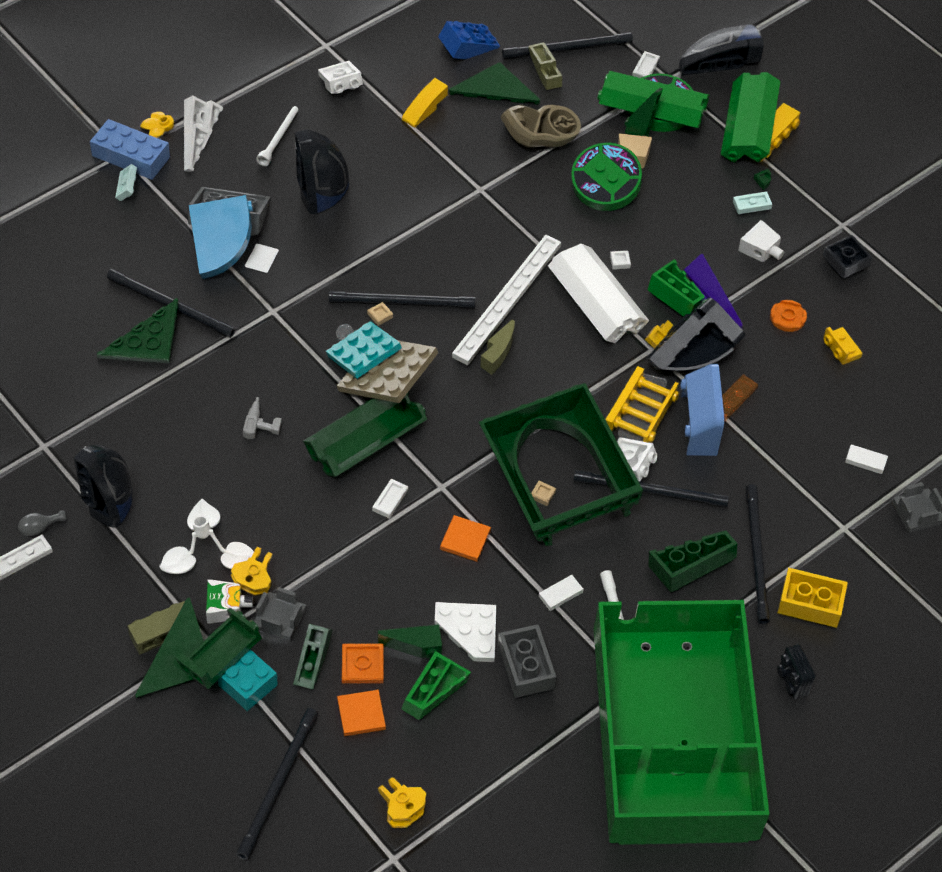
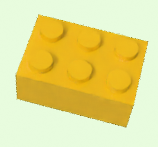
[777,567,848,628]

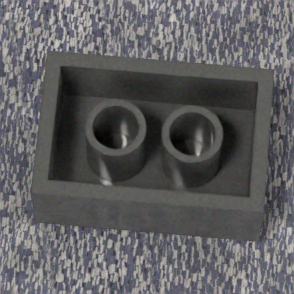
[498,624,556,698]

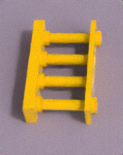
[605,366,680,443]

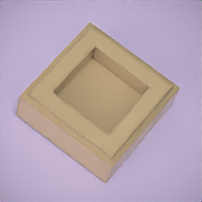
[367,302,393,326]
[531,481,556,506]

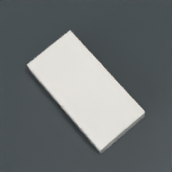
[632,51,660,78]
[845,444,888,474]
[372,479,408,519]
[539,575,583,611]

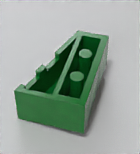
[647,259,705,316]
[401,651,471,720]

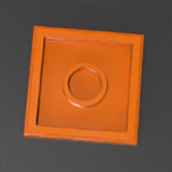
[440,515,491,562]
[342,644,383,683]
[337,690,386,736]

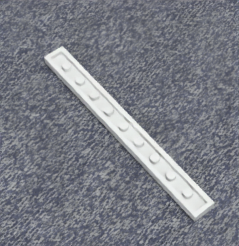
[452,235,561,365]

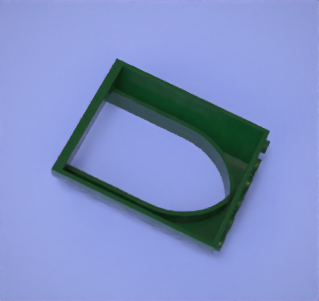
[479,383,643,546]

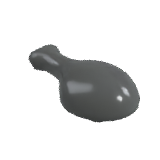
[18,510,67,536]

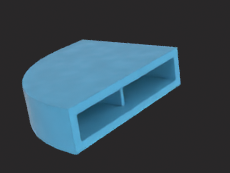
[189,195,253,279]

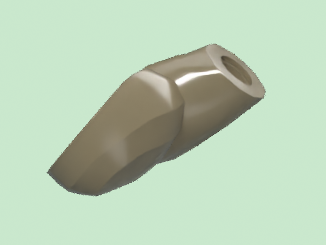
[501,105,581,148]

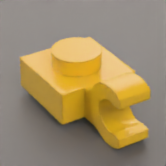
[645,320,673,348]

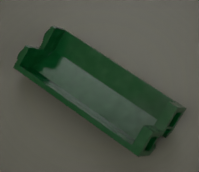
[303,393,427,477]

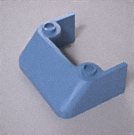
[681,364,724,456]

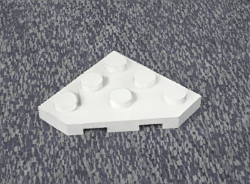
[435,602,496,662]

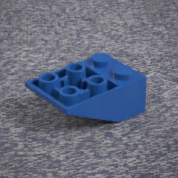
[438,21,500,59]

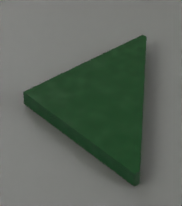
[449,62,540,105]
[97,298,179,363]
[135,597,203,698]

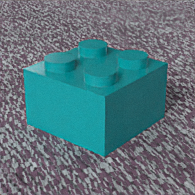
[218,650,278,711]

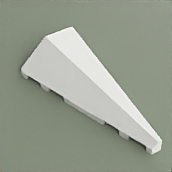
[184,96,223,172]

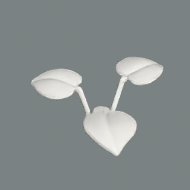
[159,499,254,574]

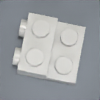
[318,61,363,94]
[617,437,657,482]

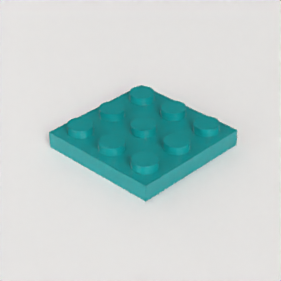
[326,321,402,379]

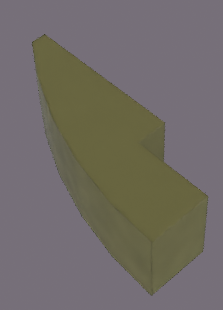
[528,42,562,90]
[480,320,515,375]

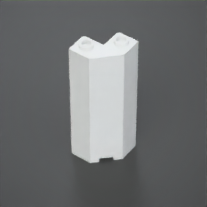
[548,244,649,343]

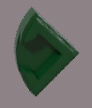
[753,169,771,190]

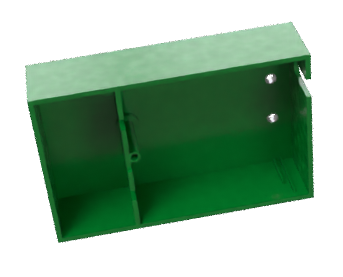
[593,600,769,845]

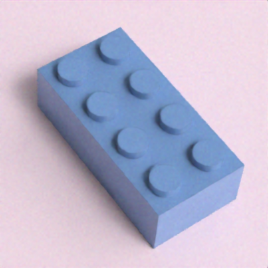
[90,119,170,180]

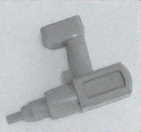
[243,397,282,439]

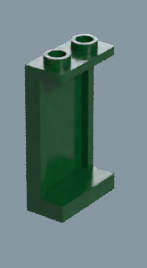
[175,608,262,689]

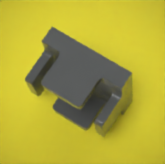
[892,482,942,533]
[254,587,306,641]

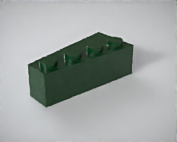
[648,530,738,592]

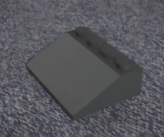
[188,187,271,236]

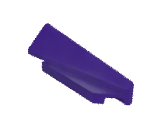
[684,254,743,329]

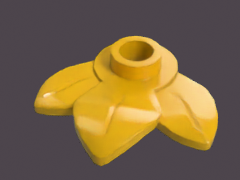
[140,112,174,138]

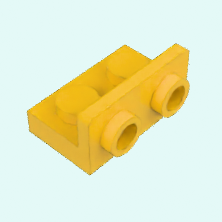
[823,327,863,365]

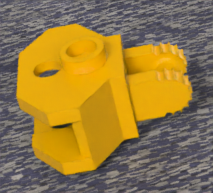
[231,547,273,596]
[378,778,426,828]

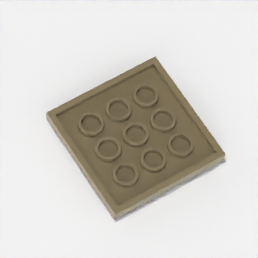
[337,341,438,403]

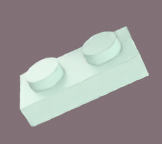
[115,164,137,201]
[733,192,772,214]

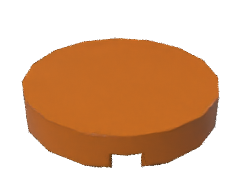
[770,300,807,332]

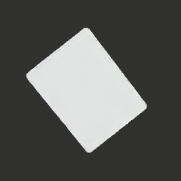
[245,244,279,273]

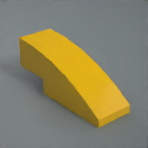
[402,78,448,128]

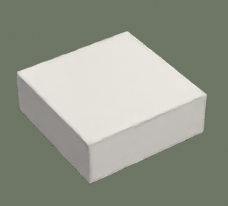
[610,251,631,269]

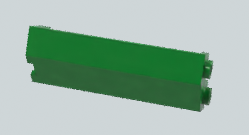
[597,71,710,128]
[721,72,780,162]

